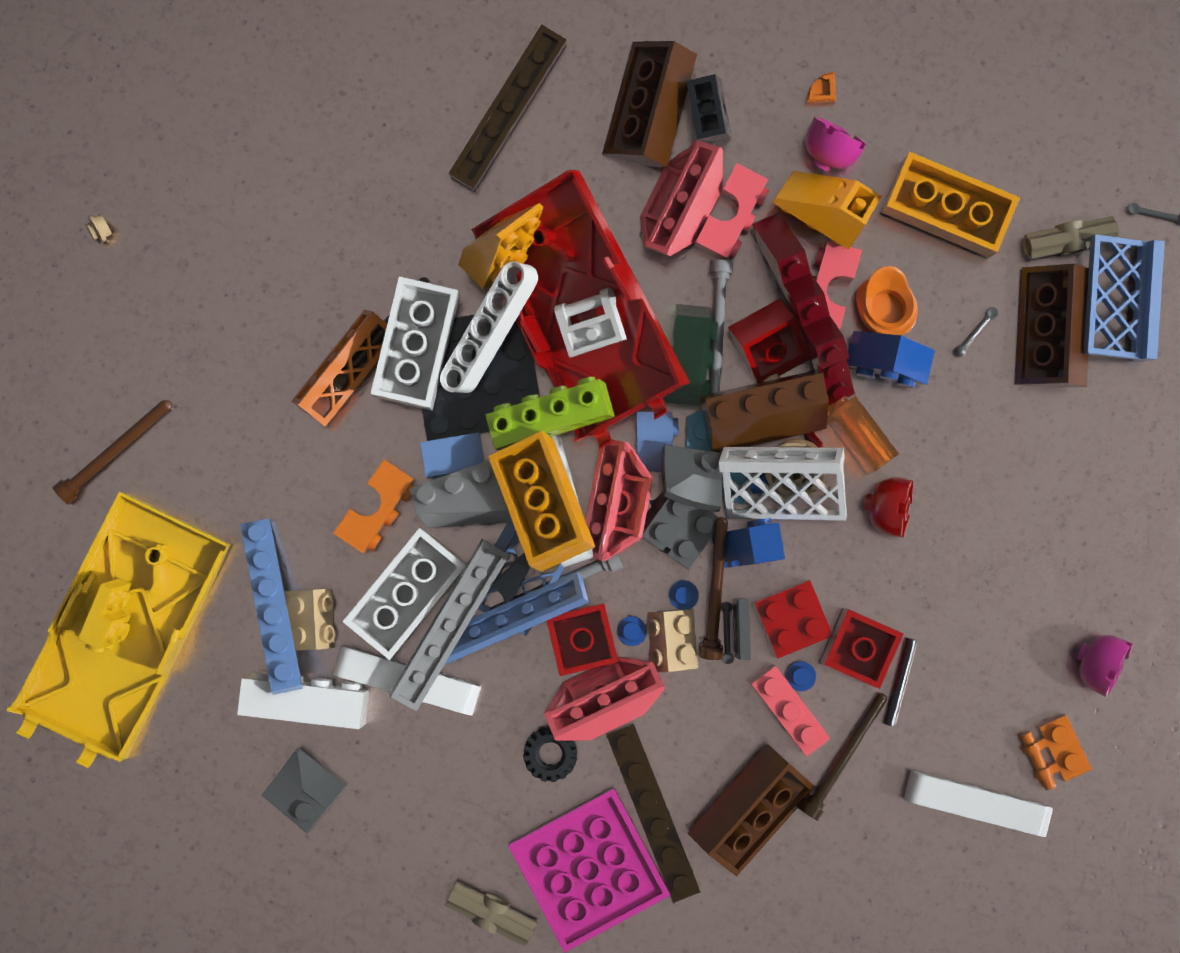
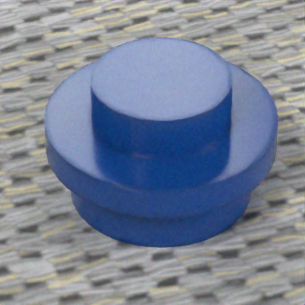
[669,580,699,610]
[617,616,647,646]
[786,661,816,691]

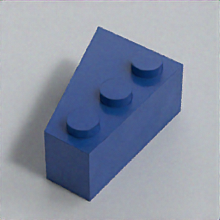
[712,518,785,568]

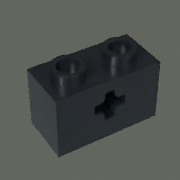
[687,74,732,143]

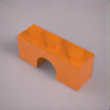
[333,459,416,554]

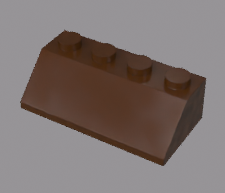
[602,41,697,167]
[1016,263,1089,388]
[699,370,829,453]
[687,744,816,877]

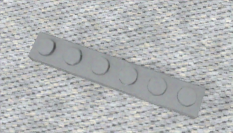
[389,539,509,712]

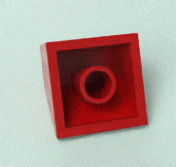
[728,299,810,383]

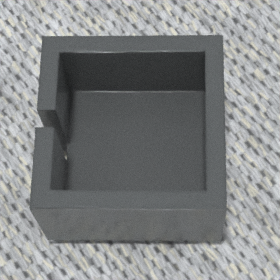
[642,490,719,570]

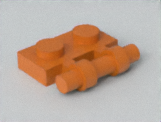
[1020,714,1092,790]

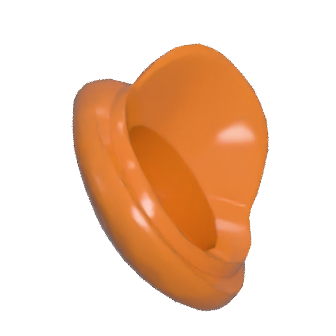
[856,266,918,335]

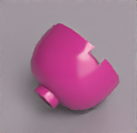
[805,116,867,171]
[1077,635,1133,697]

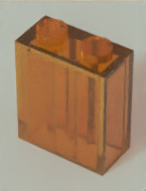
[827,395,899,475]

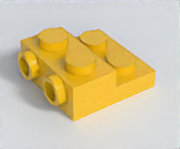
[78,578,131,653]

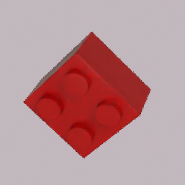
[752,580,833,659]
[546,603,619,676]
[820,608,904,689]

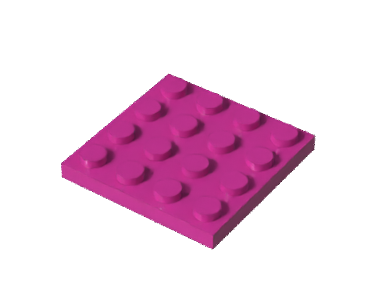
[508,787,671,953]

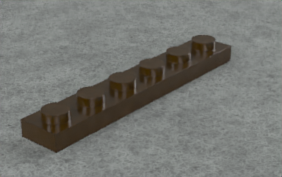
[448,24,567,191]
[606,723,701,903]

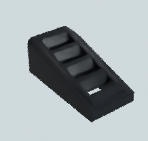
[493,553,531,602]

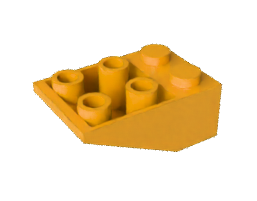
[772,171,882,250]
[458,203,543,289]

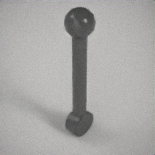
[1127,203,1180,224]
[954,307,998,357]
[721,602,734,664]

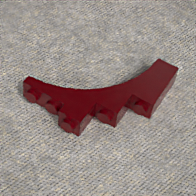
[752,213,855,406]

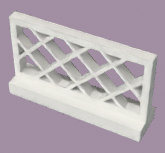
[719,447,847,521]

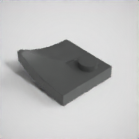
[662,445,723,512]
[262,747,347,833]

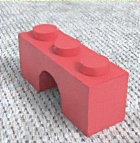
[694,163,769,260]
[813,241,862,330]
[749,664,831,757]

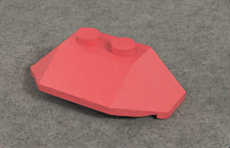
[640,140,723,256]
[585,439,654,561]
[544,657,665,741]

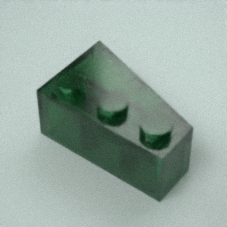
[667,304,718,406]

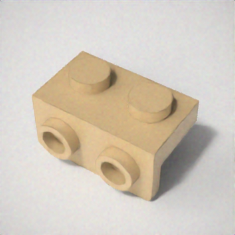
[285,589,335,651]
[647,609,698,672]

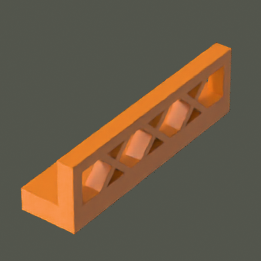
[291,309,387,427]

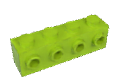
[485,377,615,451]

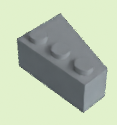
[410,460,513,528]

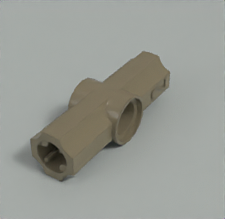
[1024,216,1119,260]
[444,881,537,946]

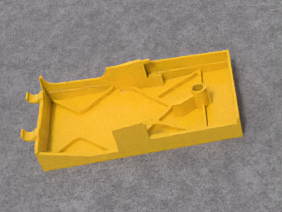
[7,492,232,768]

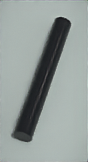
[884,638,918,727]

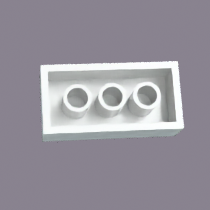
[371,276,460,411]
[343,528,466,660]
[237,670,370,729]

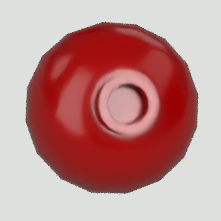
[864,477,914,537]

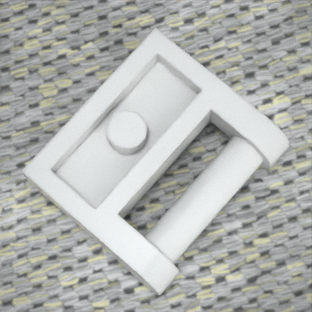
[554,288,627,358]

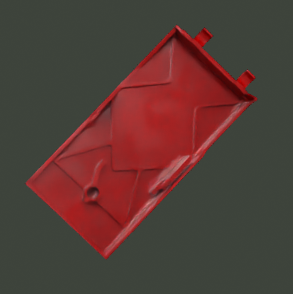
[471,170,690,450]

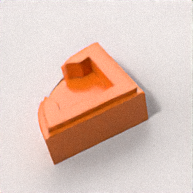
[806,72,836,104]

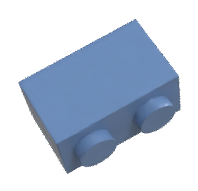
[420,432,485,480]

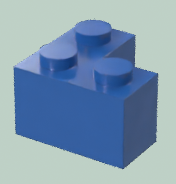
[847,331,935,388]

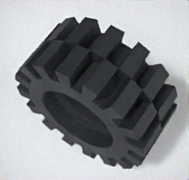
[523,727,577,782]

